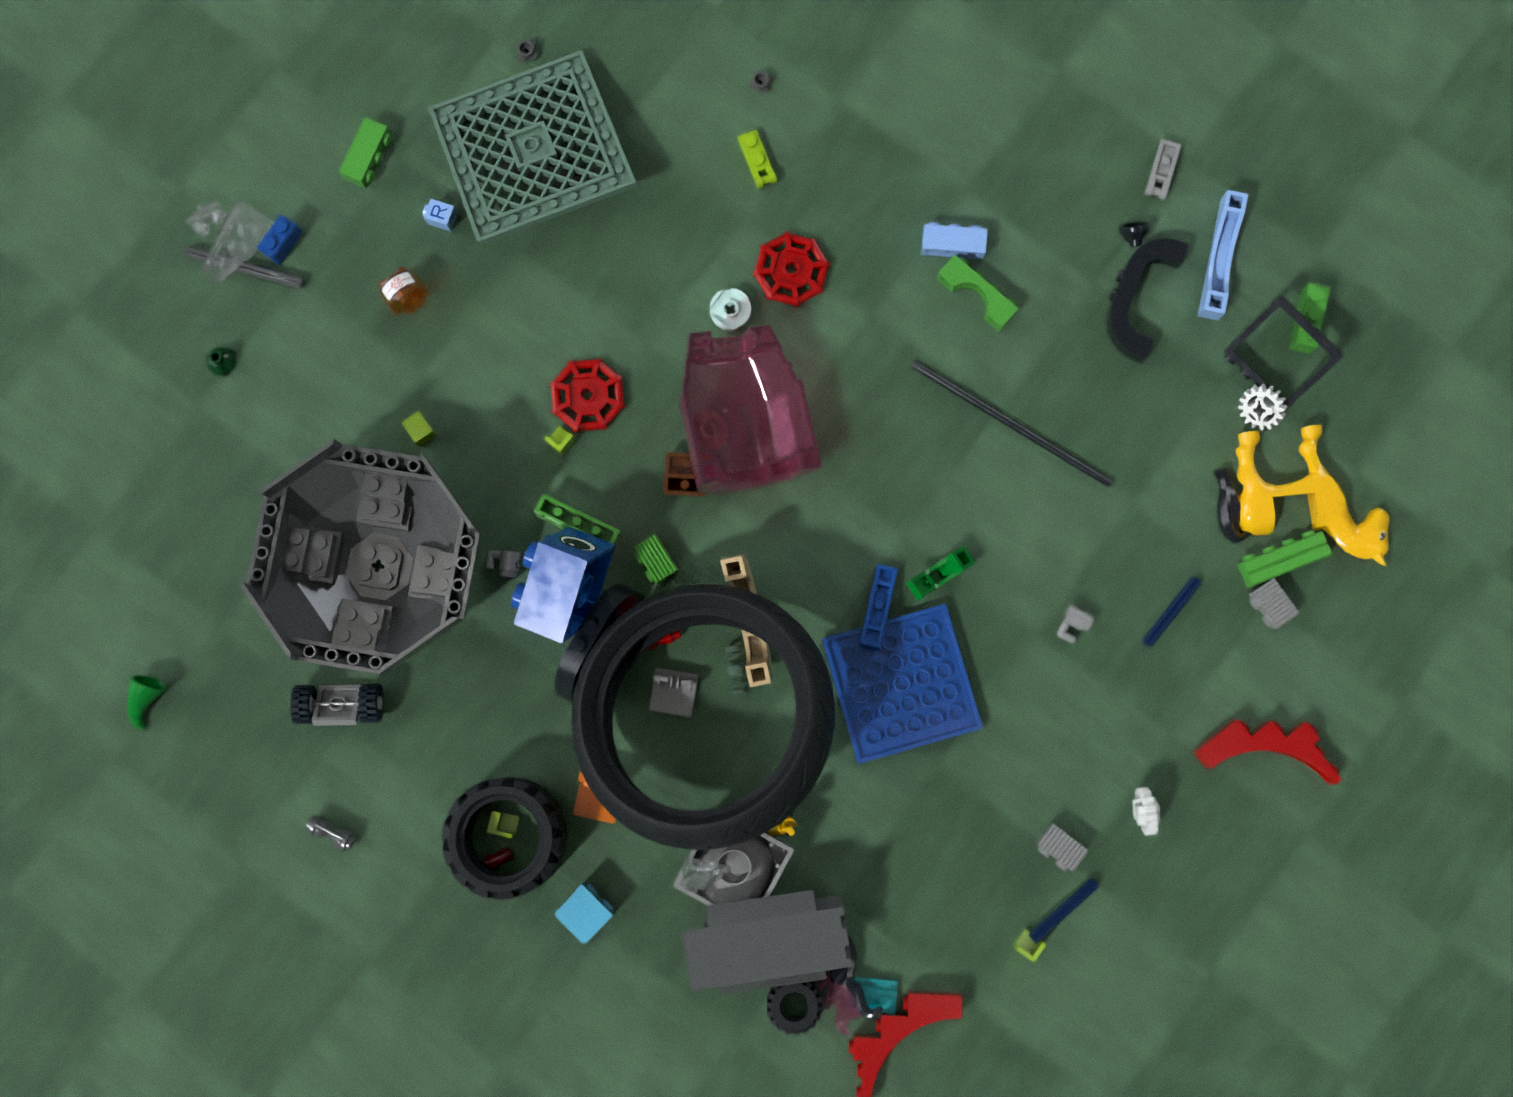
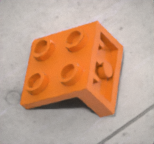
[573,772,616,824]

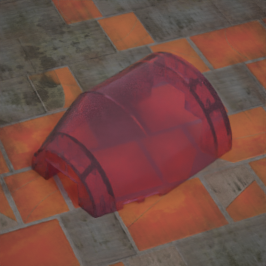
[679,325,822,494]

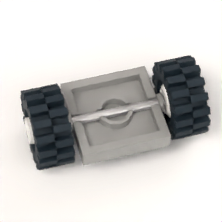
[290,684,384,726]

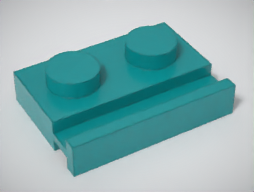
[850,976,898,1014]

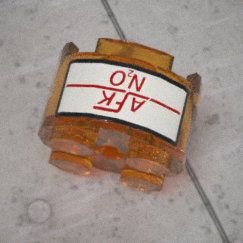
[378,267,429,317]

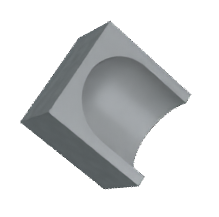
[673,805,794,906]

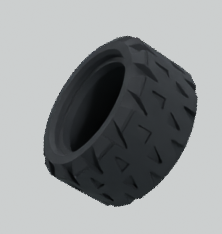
[441,777,568,900]

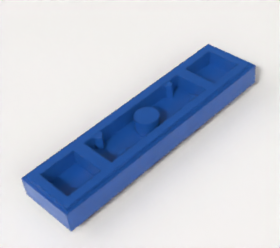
[859,564,898,650]

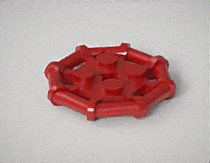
[752,231,831,308]
[549,358,626,433]

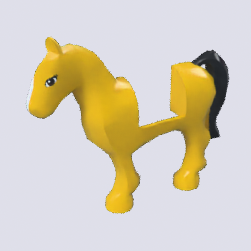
[1214,425,1390,566]

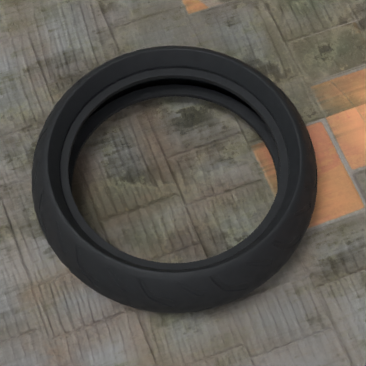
[571,584,835,850]

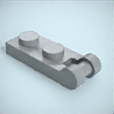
[1144,139,1181,200]

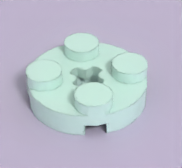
[710,288,751,332]

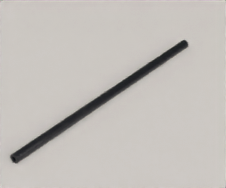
[910,360,1113,488]

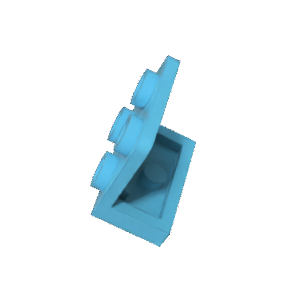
[555,882,615,944]

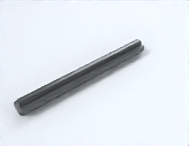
[184,246,305,289]

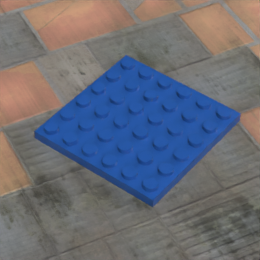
[821,604,983,764]

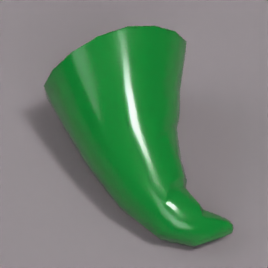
[127,675,167,730]

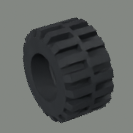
[766,981,822,1036]

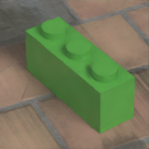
[339,117,392,188]
[1288,283,1330,354]

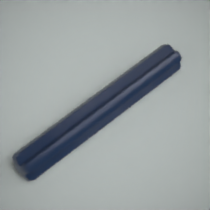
[1142,577,1202,647]
[1029,878,1099,943]

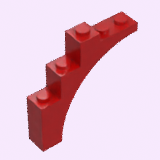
[1192,719,1342,785]
[848,991,962,1097]

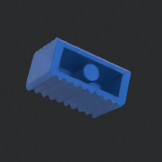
[257,215,303,265]

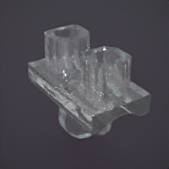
[185,200,228,238]

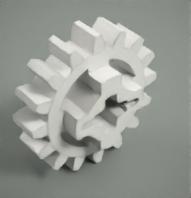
[1238,384,1287,430]
[1132,787,1161,836]

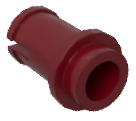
[485,846,514,870]

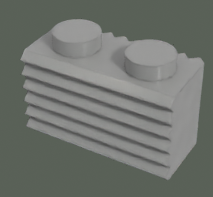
[1248,578,1300,629]
[1035,823,1089,872]

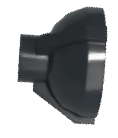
[1118,221,1150,247]

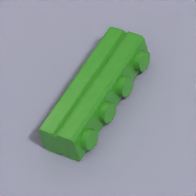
[534,493,621,545]
[1238,530,1332,588]

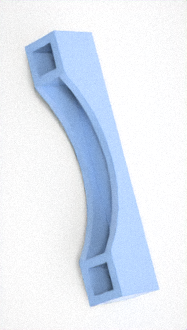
[1197,190,1248,321]

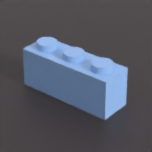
[921,222,987,259]

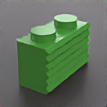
[633,534,679,585]

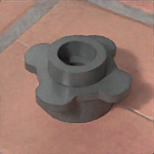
[516,40,538,62]
[749,71,773,94]

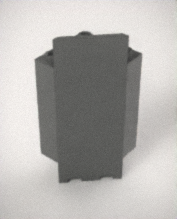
[682,890,852,995]

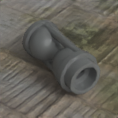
[305,815,356,852]

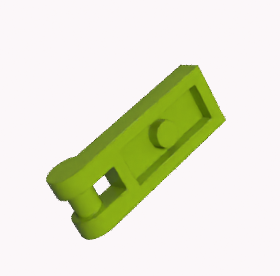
[737,130,777,189]

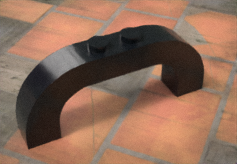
[1106,238,1189,364]
[554,584,645,704]

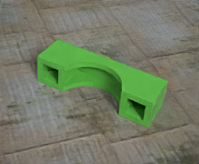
[936,255,1019,332]

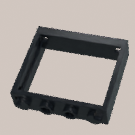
[1224,295,1344,411]

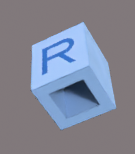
[423,198,458,232]

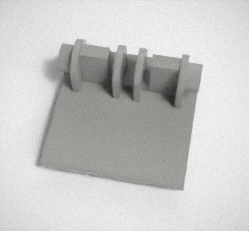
[649,668,698,717]

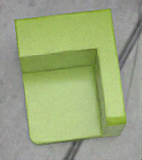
[401,411,437,447]
[544,426,576,456]
[487,810,520,839]
[1012,928,1046,962]

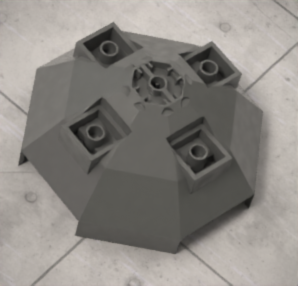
[237,439,480,675]

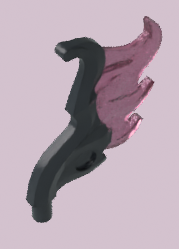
[818,936,883,1035]

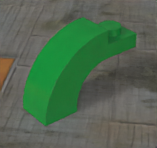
[906,546,976,601]

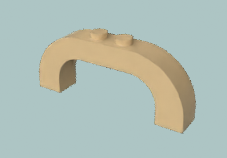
[720,554,772,687]

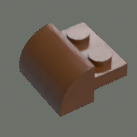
[663,452,709,497]

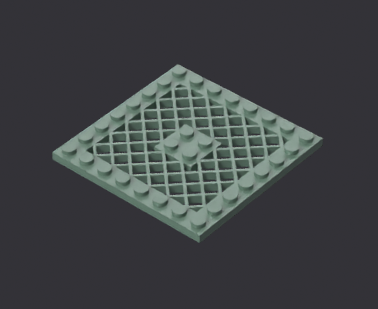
[428,50,637,246]

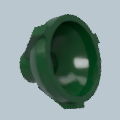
[205,347,237,377]

